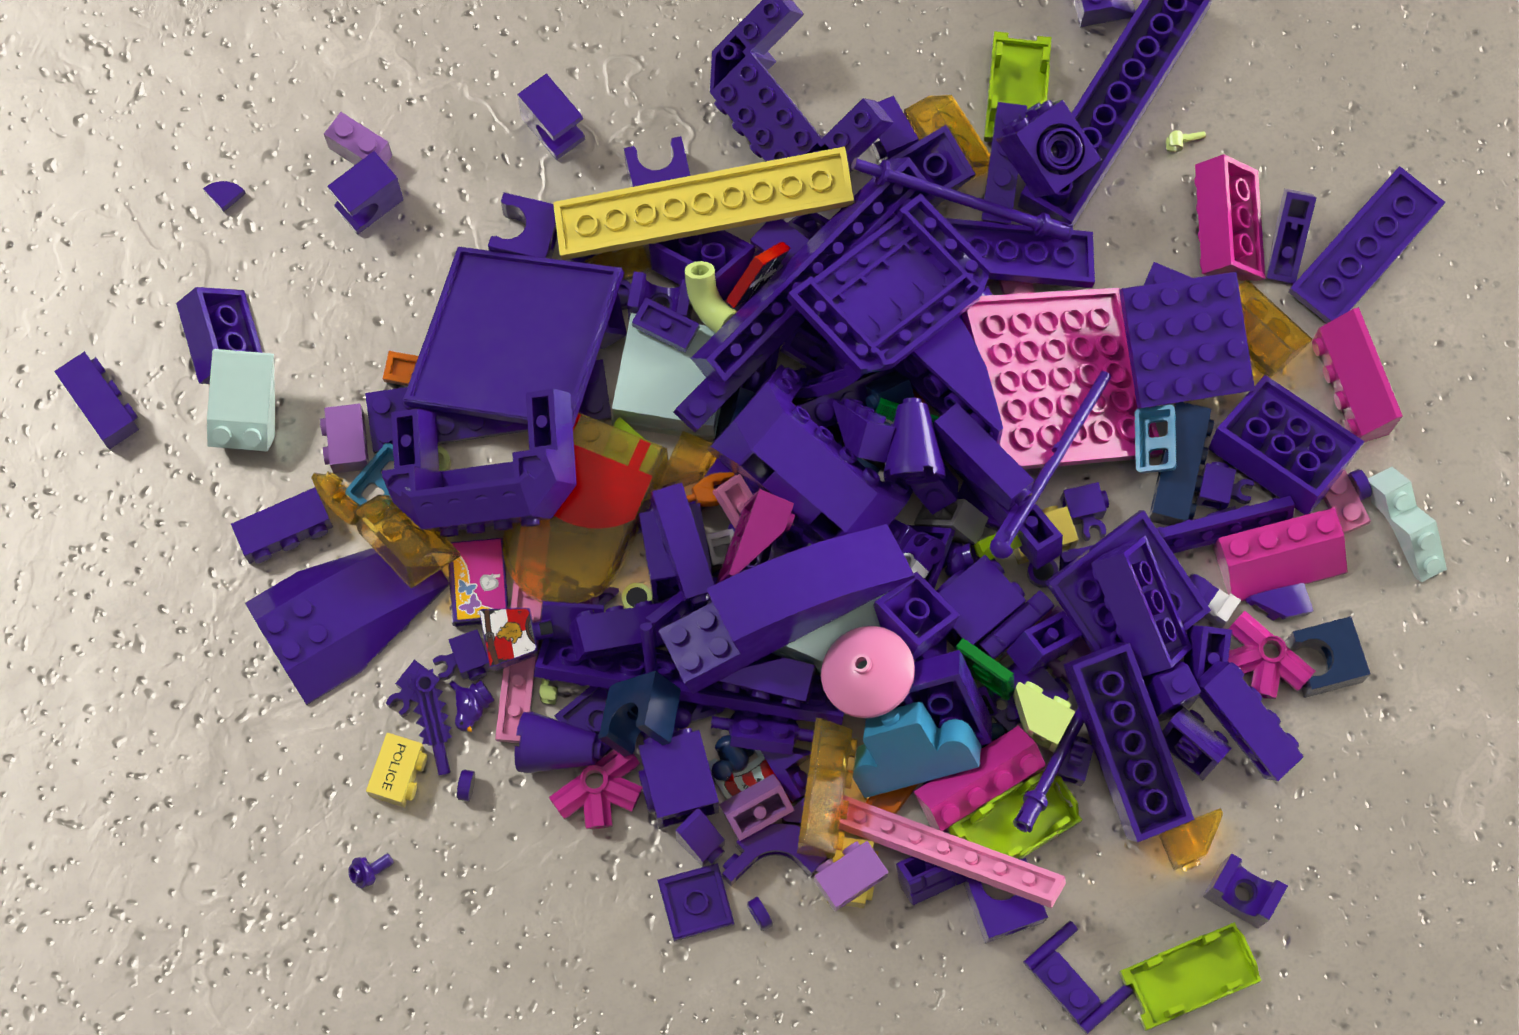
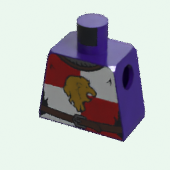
[479,608,554,672]

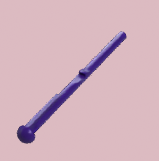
[990,371,1111,559]

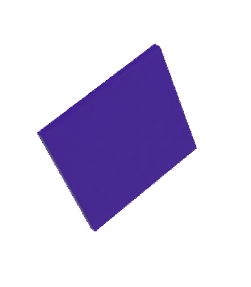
[403,247,624,427]

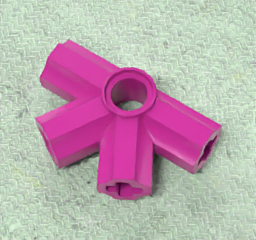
[1228,611,1316,699]
[549,750,642,829]

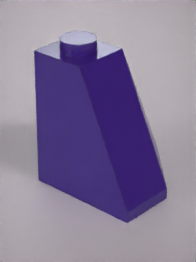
[1143,660,1202,722]

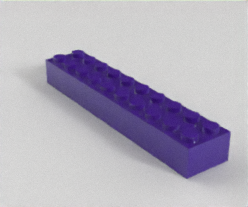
[1017,0,1212,228]

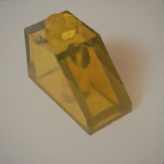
[658,431,717,489]
[1159,808,1223,872]

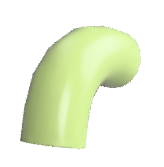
[685,261,738,333]

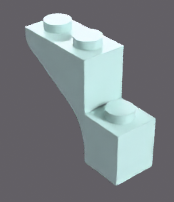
[1368,467,1447,582]

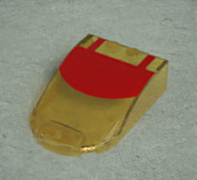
[502,413,669,603]

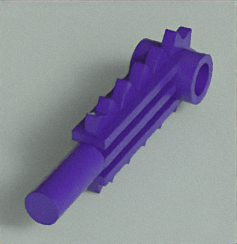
[407,667,452,775]

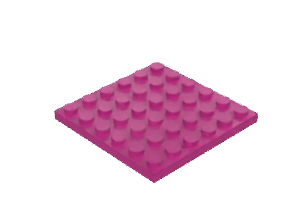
[962,288,1163,469]

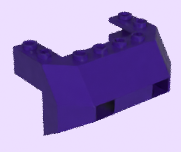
[707,364,913,543]

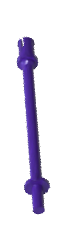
[852,158,1073,242]
[1013,707,1084,833]

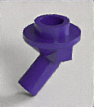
[348,853,394,888]

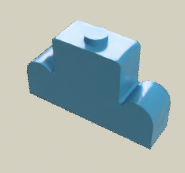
[852,702,981,798]

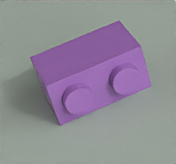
[324,112,392,165]
[320,403,369,474]
[719,774,795,841]
[814,841,889,912]

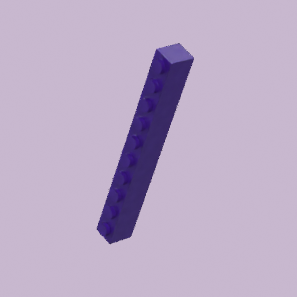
[691,157,926,382]

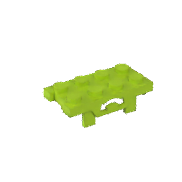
[983,31,1052,142]
[947,770,1082,860]
[1118,922,1262,1031]

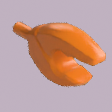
[687,472,735,507]

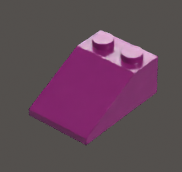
[715,489,795,584]

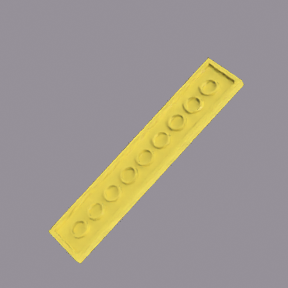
[553,147,855,260]

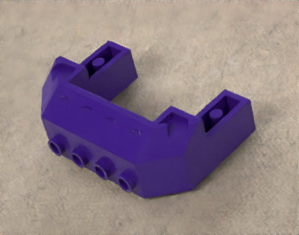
[710,0,894,173]
[382,389,577,537]

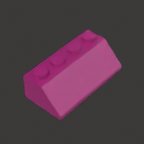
[1194,154,1266,281]
[1312,307,1403,442]
[1213,507,1348,602]
[914,726,1046,833]

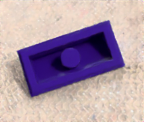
[541,601,604,640]

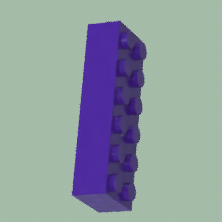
[1063,642,1195,843]

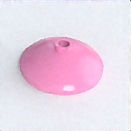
[821,626,915,718]

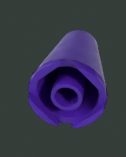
[883,398,946,485]
[514,711,604,774]

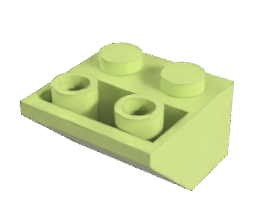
[1013,681,1075,753]

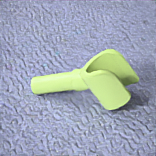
[1166,130,1206,152]
[539,678,558,705]

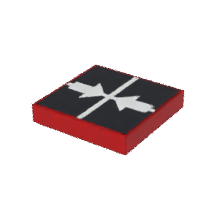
[726,242,791,308]

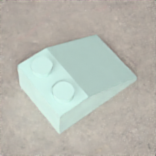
[207,349,275,451]

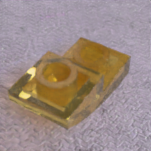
[584,245,653,280]
[311,471,367,526]

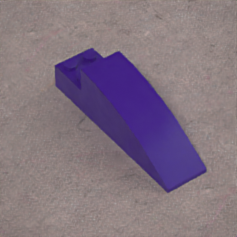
[892,316,1004,445]
[659,524,915,694]

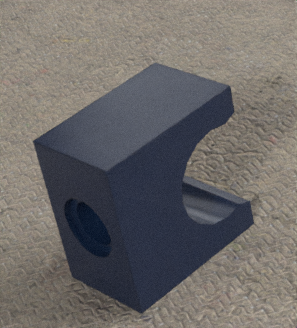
[1285,616,1371,698]
[598,670,681,757]

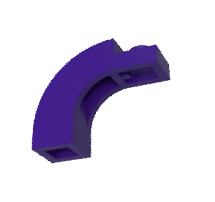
[722,824,834,886]

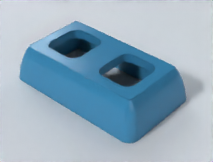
[1135,404,1177,474]
[345,442,394,516]

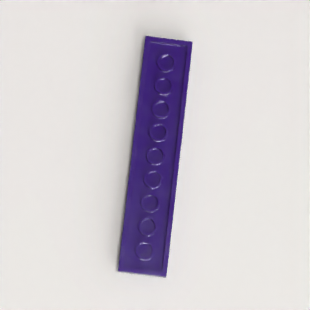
[534,638,844,726]

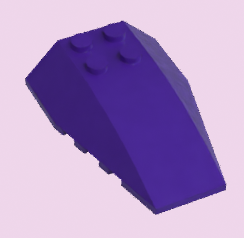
[245,534,449,705]

